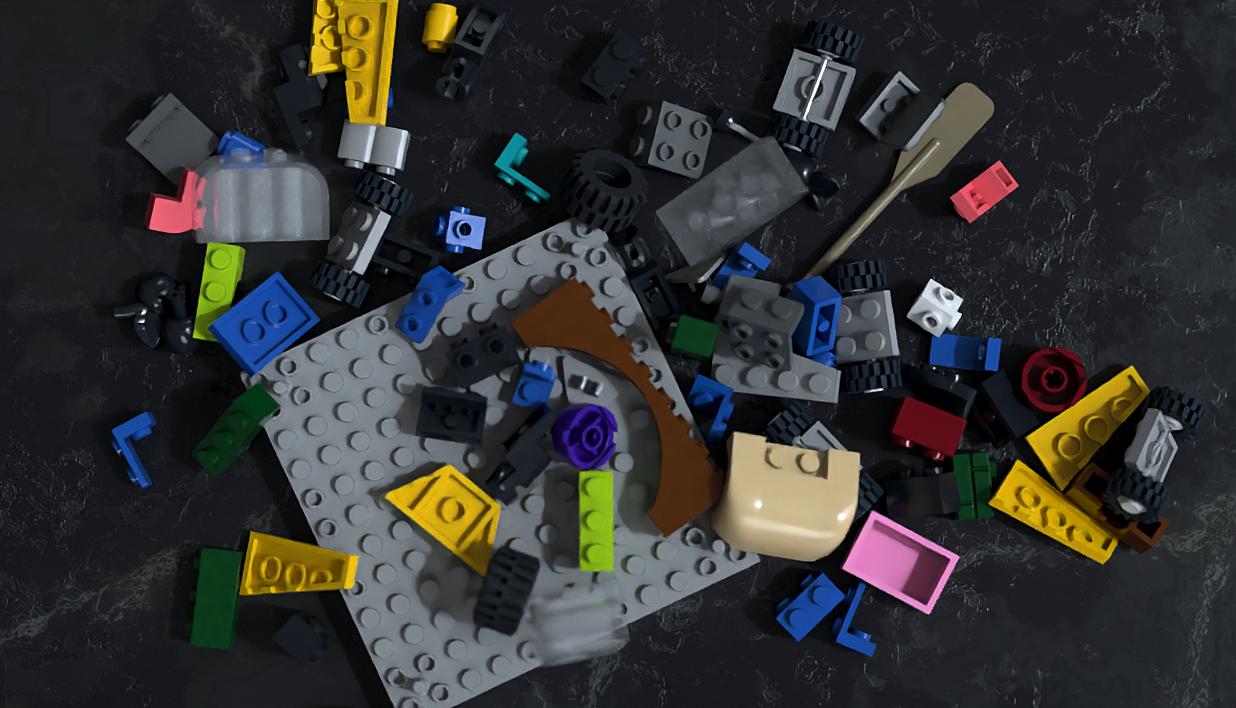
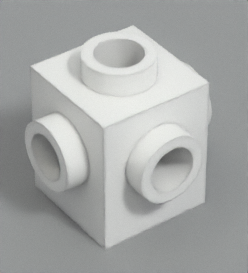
[906,279,963,338]

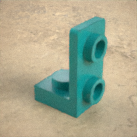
[494,133,552,204]

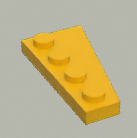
[335,0,399,126]
[1024,365,1150,491]
[988,459,1120,564]
[239,531,359,595]

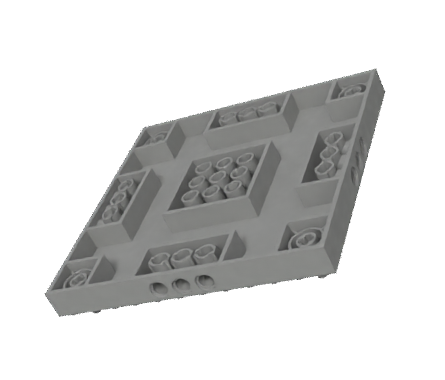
[239,216,760,708]

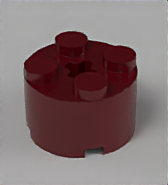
[1016,347,1087,413]

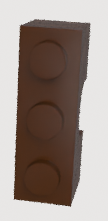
[1063,463,1171,554]

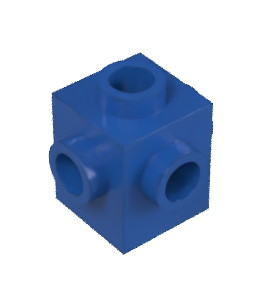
[432,206,486,254]

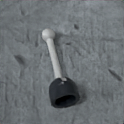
[712,105,784,160]

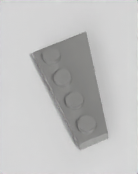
[710,329,841,403]

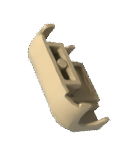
[711,432,860,561]

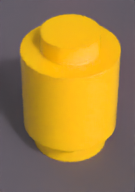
[422,3,458,53]

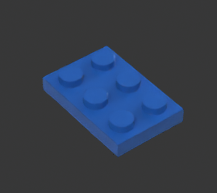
[207,271,320,378]

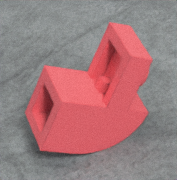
[950,160,1019,223]
[144,166,206,233]

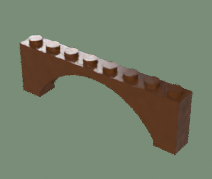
[511,277,727,538]

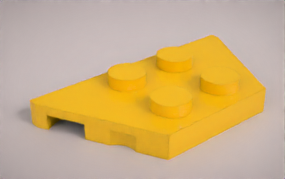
[385,464,502,577]

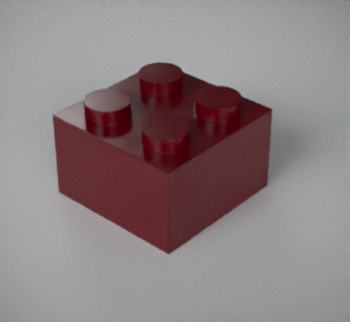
[885,396,967,461]

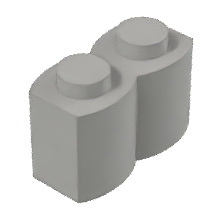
[337,119,410,176]

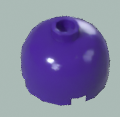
[552,403,618,469]

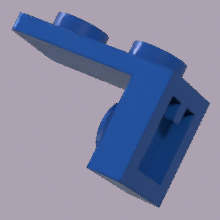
[711,242,772,289]
[395,266,466,344]
[928,333,1002,373]
[512,360,557,410]
[686,374,735,451]
[111,412,157,488]
[831,580,877,657]

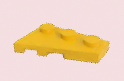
[308,0,346,76]

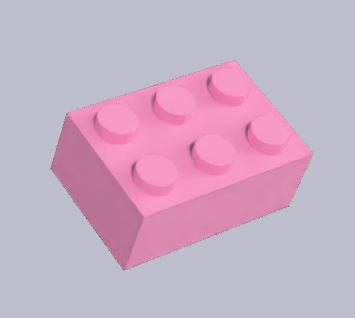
[839,510,959,615]

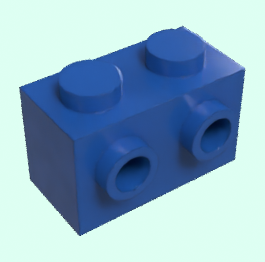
[790,276,842,357]
[773,572,845,642]

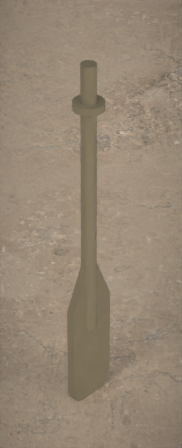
[784,83,994,299]

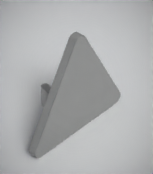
[664,252,726,292]
[562,357,630,407]

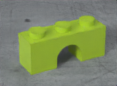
[193,241,245,343]
[580,471,614,571]

